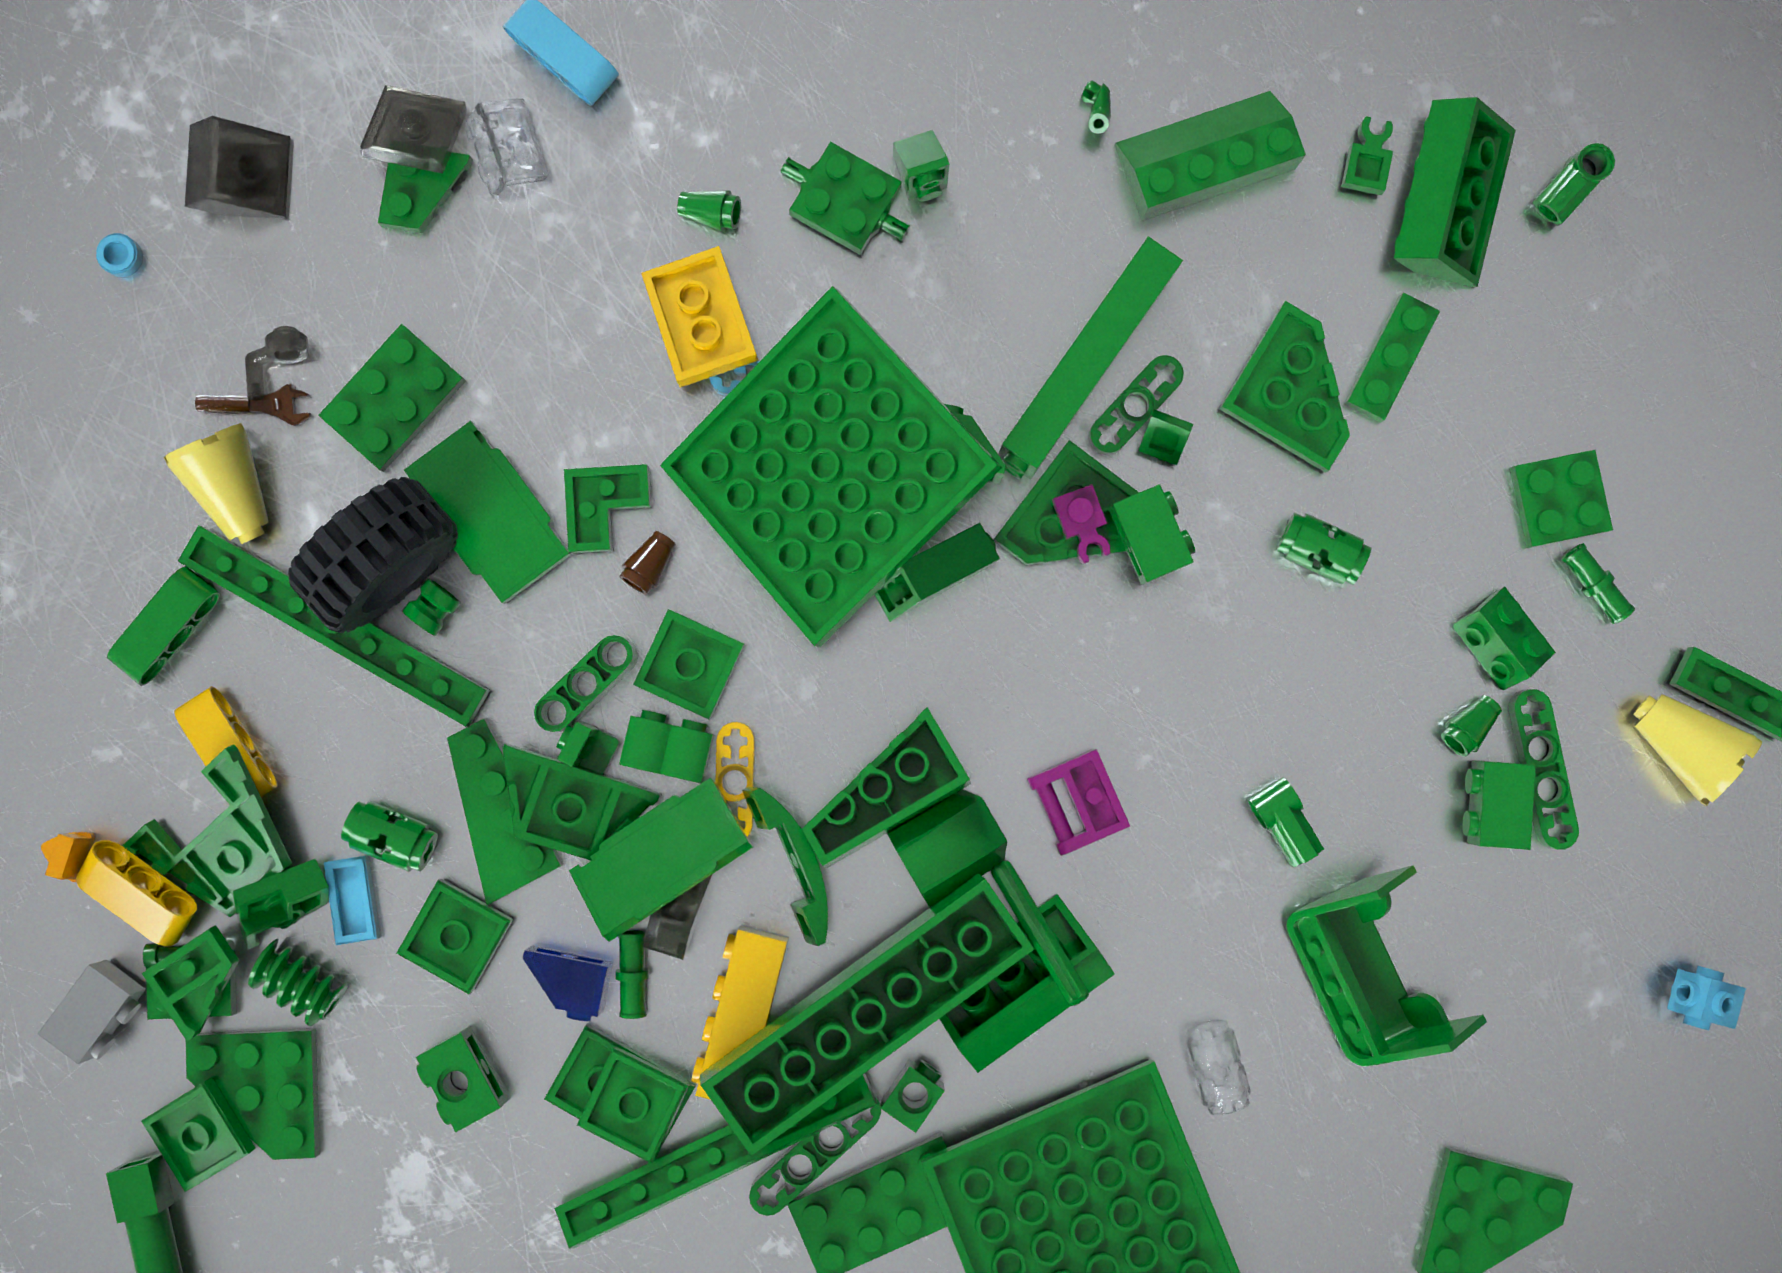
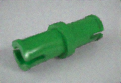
[1561,543,1635,624]
[615,930,649,1019]

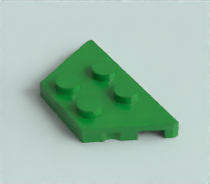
[503,743,660,861]

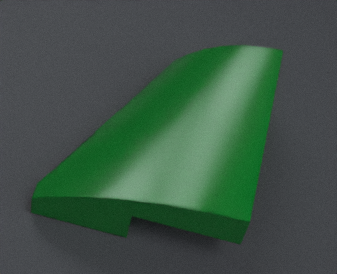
[233,858,329,949]

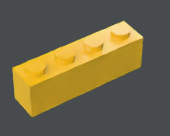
[691,925,789,1100]

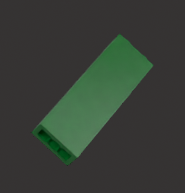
[998,236,1183,480]

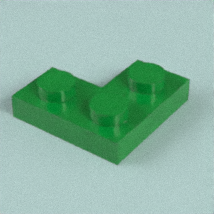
[564,464,651,553]

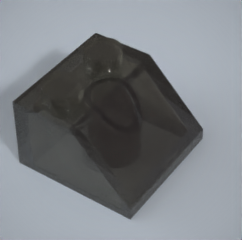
[185,115,290,218]

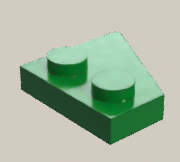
[378,143,473,233]
[142,925,239,1041]

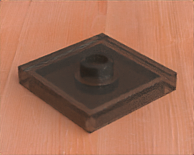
[360,85,467,174]

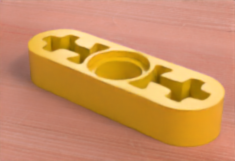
[715,722,755,837]

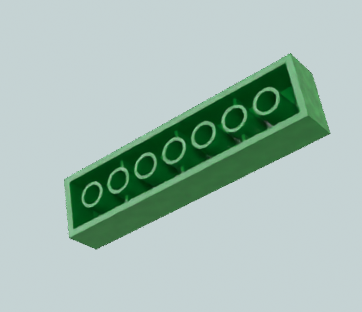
[700,873,1034,1156]

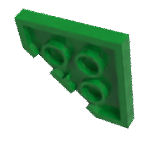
[1219,301,1350,473]
[994,440,1139,565]
[185,1028,320,1160]
[1416,1147,1573,1273]

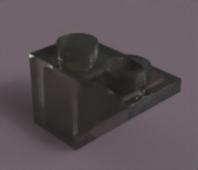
[643,874,713,960]

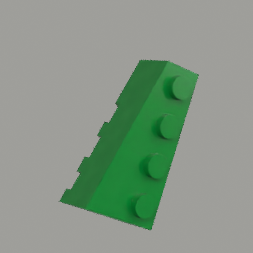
[802,707,971,868]

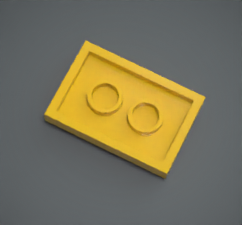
[641,246,759,388]

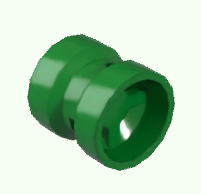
[402,578,461,636]

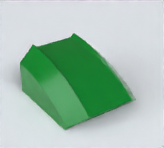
[887,789,1007,908]

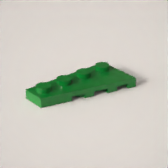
[447,718,563,905]

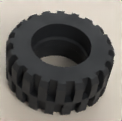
[288,477,458,633]

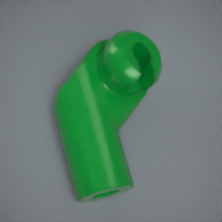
[1081,80,1111,134]

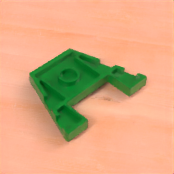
[122,744,292,917]

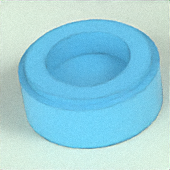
[96,233,143,277]

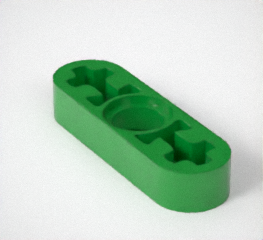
[1088,355,1184,456]

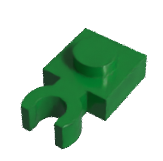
[1341,116,1393,195]

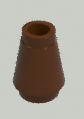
[619,531,676,595]

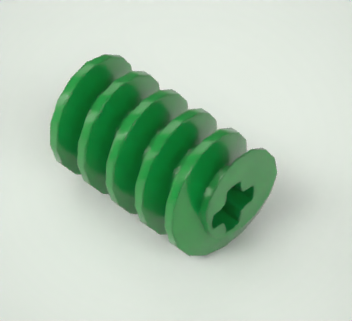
[248,939,348,1026]

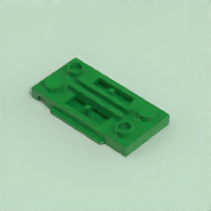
[404,420,572,604]
[569,777,753,942]

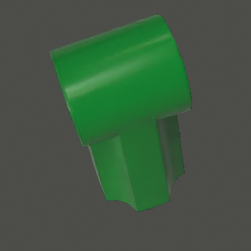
[1532,143,1615,226]
[1247,777,1324,867]

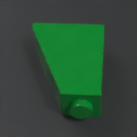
[874,522,1000,622]

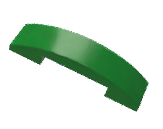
[742,787,828,946]

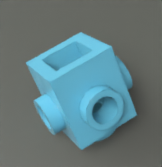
[1667,966,1746,1031]

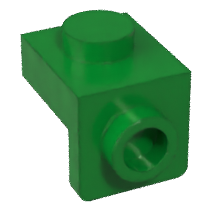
[556,722,620,774]

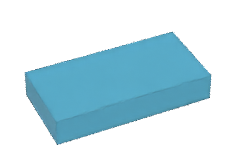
[324,855,381,945]

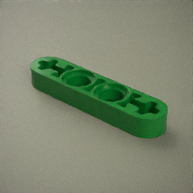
[1508,689,1579,850]
[749,1092,881,1216]

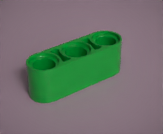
[107,566,220,686]
[534,635,638,732]

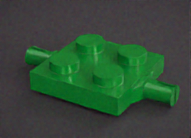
[781,141,910,255]

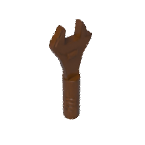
[195,383,312,426]

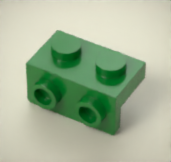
[1453,586,1556,690]

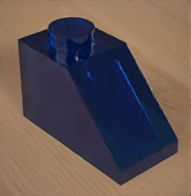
[523,946,613,1021]

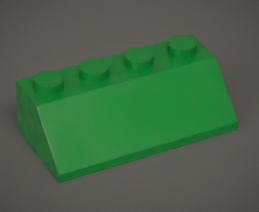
[1115,91,1306,221]
[1394,97,1516,287]
[940,894,1115,1073]

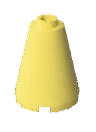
[164,423,269,544]
[1633,694,1762,806]

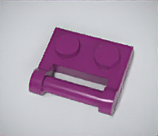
[1027,749,1130,856]

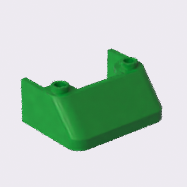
[1287,865,1487,1067]

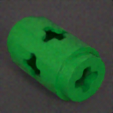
[1276,513,1372,585]
[341,801,438,872]

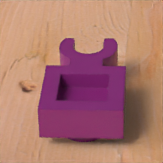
[1052,484,1110,564]

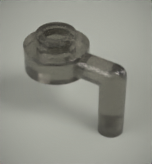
[245,326,309,400]

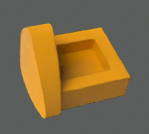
[41,832,95,882]

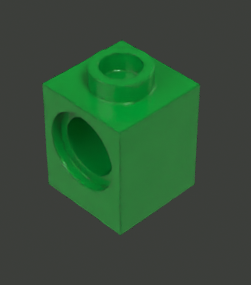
[881,1059,945,1133]

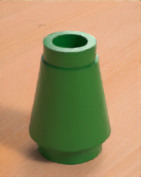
[677,190,741,232]
[1441,695,1502,757]

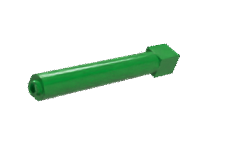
[106,1154,183,1273]

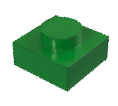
[1138,409,1193,465]

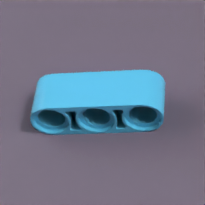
[502,0,619,106]

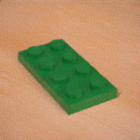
[788,1133,948,1273]

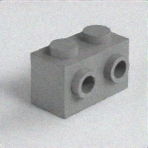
[37,960,146,1064]

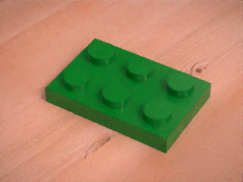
[318,323,466,472]

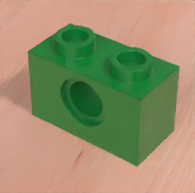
[416,1026,509,1133]

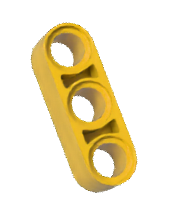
[174,686,277,797]
[76,840,197,946]

